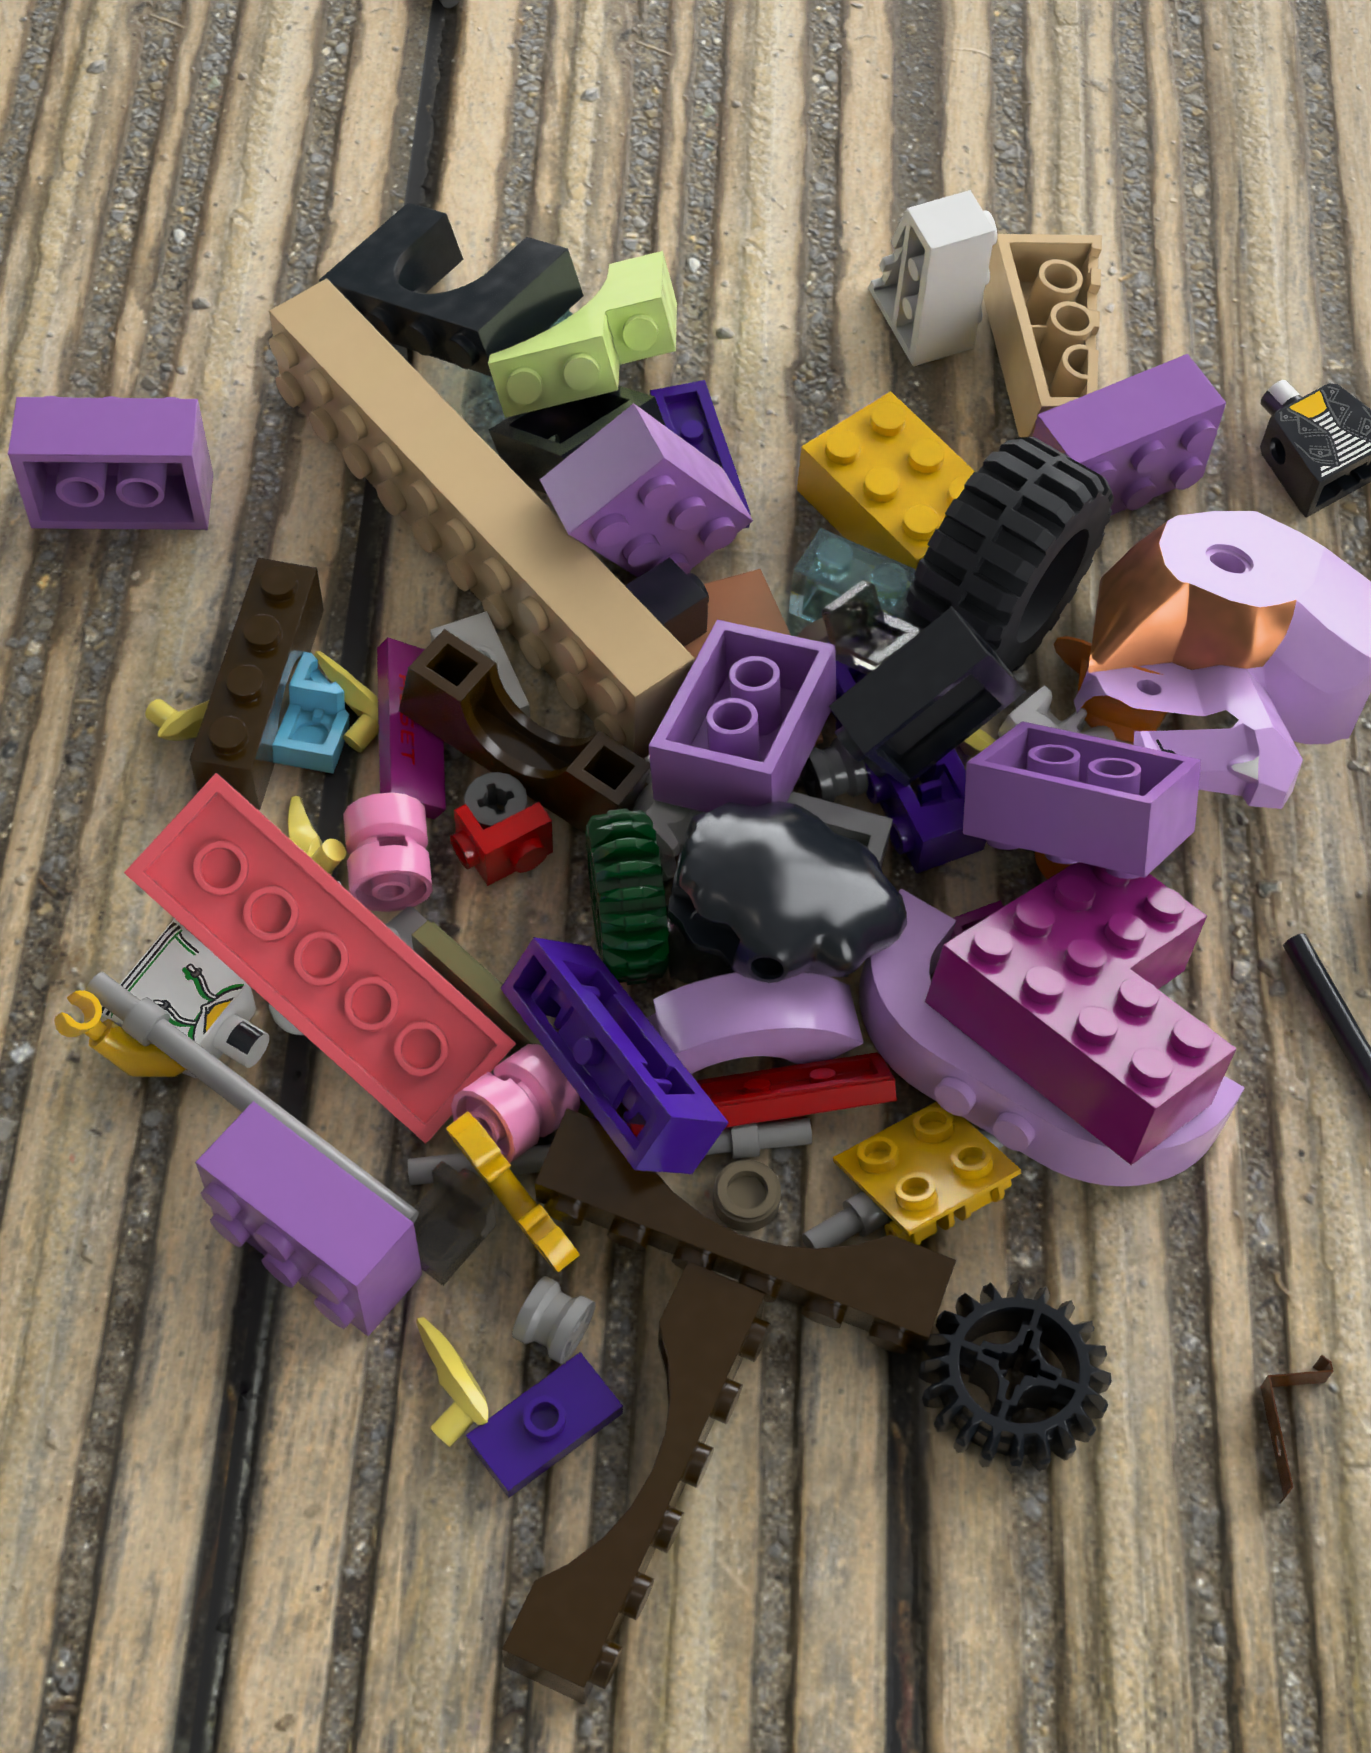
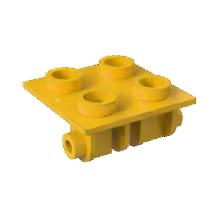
[833,1101,1021,1245]

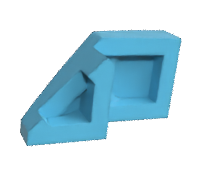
[272,652,350,773]

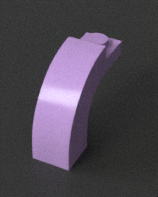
[647,972,864,1074]

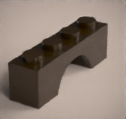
[189,558,324,810]
[399,629,651,834]

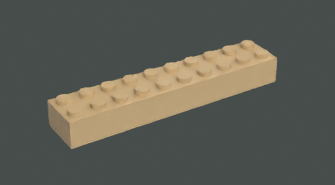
[269,278,694,758]

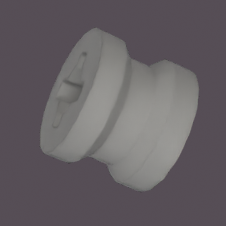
[512,1276,595,1364]

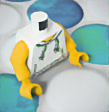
[54,918,269,1078]

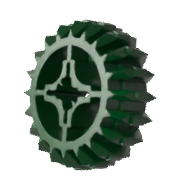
[585,809,670,985]

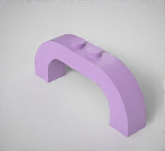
[859,889,1245,1187]

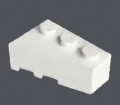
[868,190,997,367]

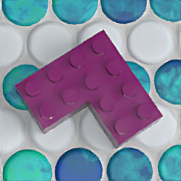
[925,862,1237,1165]

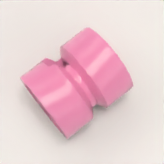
[343,792,433,912]
[451,1044,580,1163]

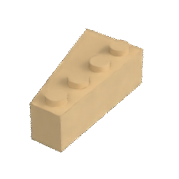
[983,234,1102,437]

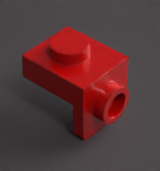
[450,802,553,886]

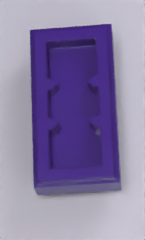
[466,1352,623,1498]

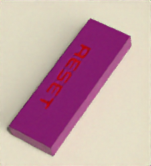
[377,637,446,820]

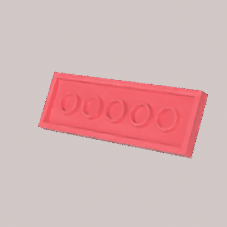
[124,773,516,1144]

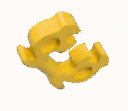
[445,1111,580,1272]

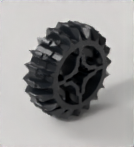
[919,1280,1112,1474]

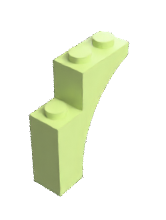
[488,251,677,418]

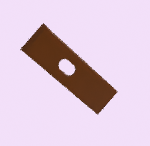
[1260,1355,1334,1504]

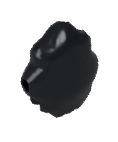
[668,801,907,983]

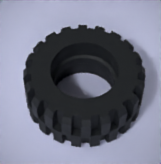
[904,437,1114,672]

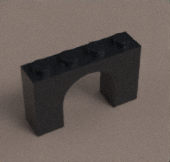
[319,203,584,377]

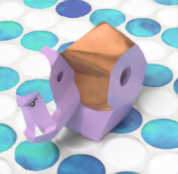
[1074,511,1371,809]

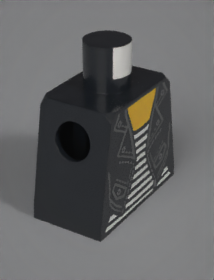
[1260,380,1371,518]

